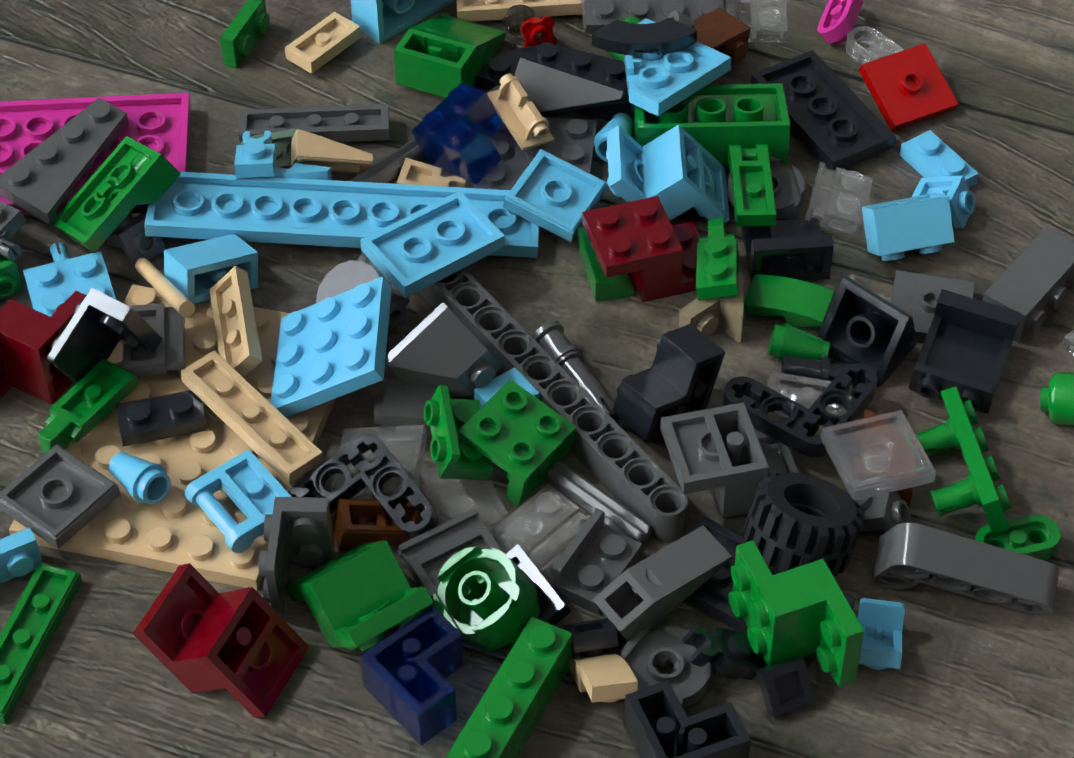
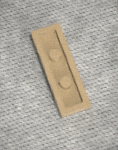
[209,266,262,378]

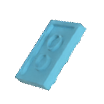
[361,190,505,298]

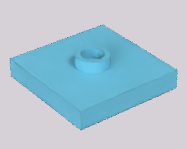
[503,149,608,242]

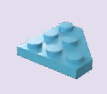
[623,18,731,116]

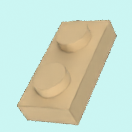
[285,12,361,74]

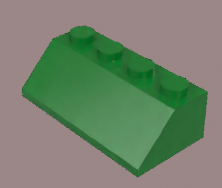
[634,83,790,166]

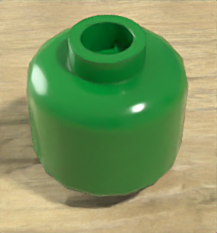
[1040,372,1074,426]

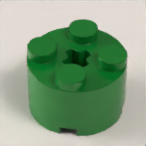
[433,546,540,652]

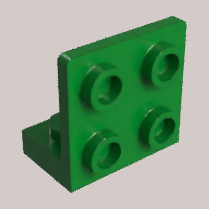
[458,380,577,507]

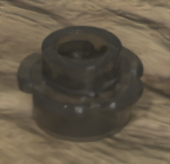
[503,5,536,38]

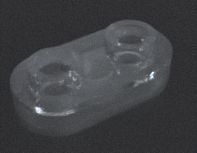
[846,26,904,65]

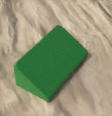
[577,228,634,302]

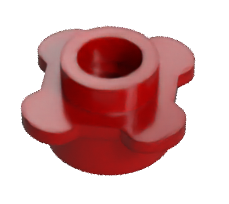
[520,15,557,47]

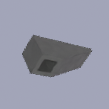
[592,525,733,641]

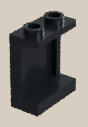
[909,289,1021,414]

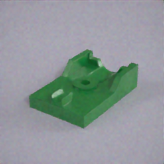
[52,136,181,253]

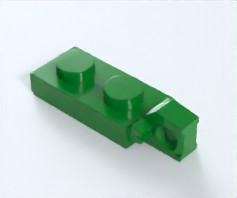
[696,217,739,300]
[38,359,138,453]

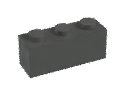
[982,226,1074,343]

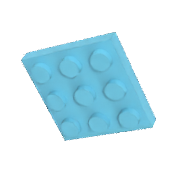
[270,276,392,418]

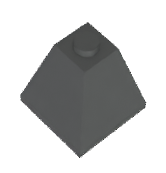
[385,302,502,397]

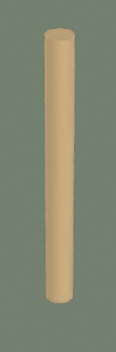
[135,258,195,317]

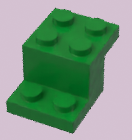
[286,540,434,651]
[728,540,864,688]

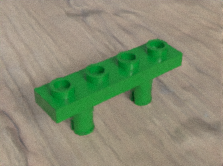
[910,386,1011,534]

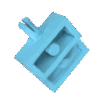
[23,242,116,317]

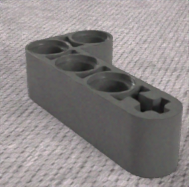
[872,523,1060,615]

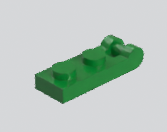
[728,144,776,226]

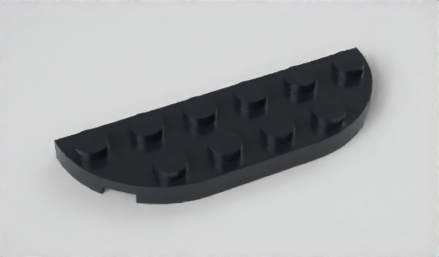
[476,43,634,128]

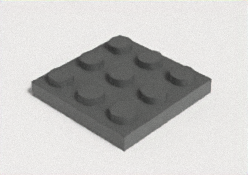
[473,113,597,190]

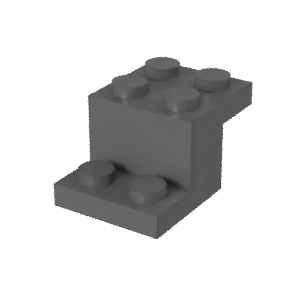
[660,402,799,518]

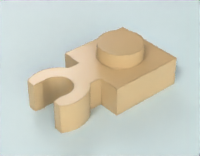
[396,158,466,188]

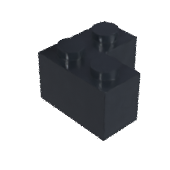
[612,324,726,440]
[624,680,751,758]

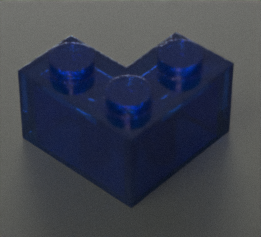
[411,83,503,185]
[361,606,464,746]

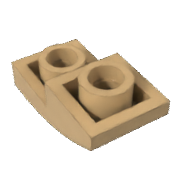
[569,654,638,703]

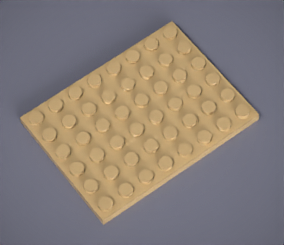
[9,284,336,591]

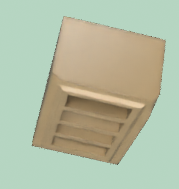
[291,129,373,174]

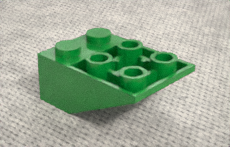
[394,14,506,102]

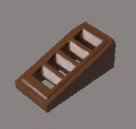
[333,499,423,551]

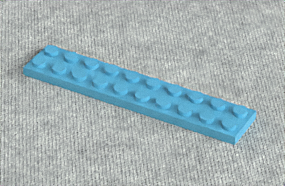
[144,172,539,258]

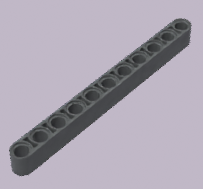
[418,268,688,542]

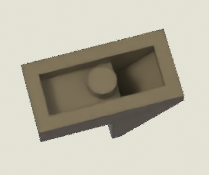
[678,272,744,344]

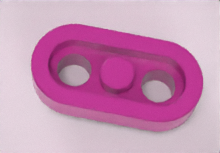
[817,0,864,44]

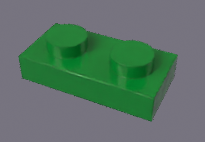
[220,0,270,69]

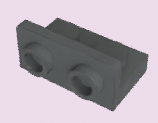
[550,508,642,616]

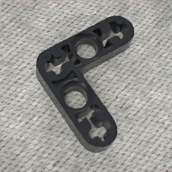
[723,363,878,458]
[287,435,438,538]

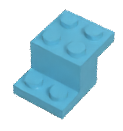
[606,125,730,223]

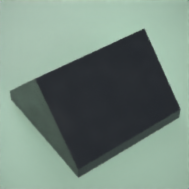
[818,276,917,387]

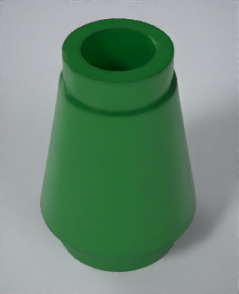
[767,323,830,362]

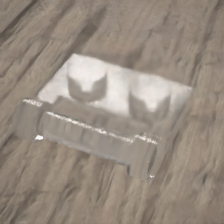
[726,0,788,43]

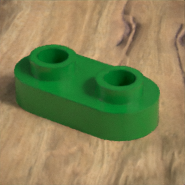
[975,515,1061,560]

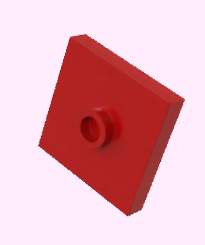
[859,43,958,132]

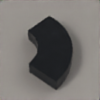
[592,18,697,55]

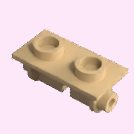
[486,73,554,150]

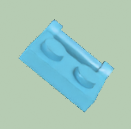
[185,449,291,553]

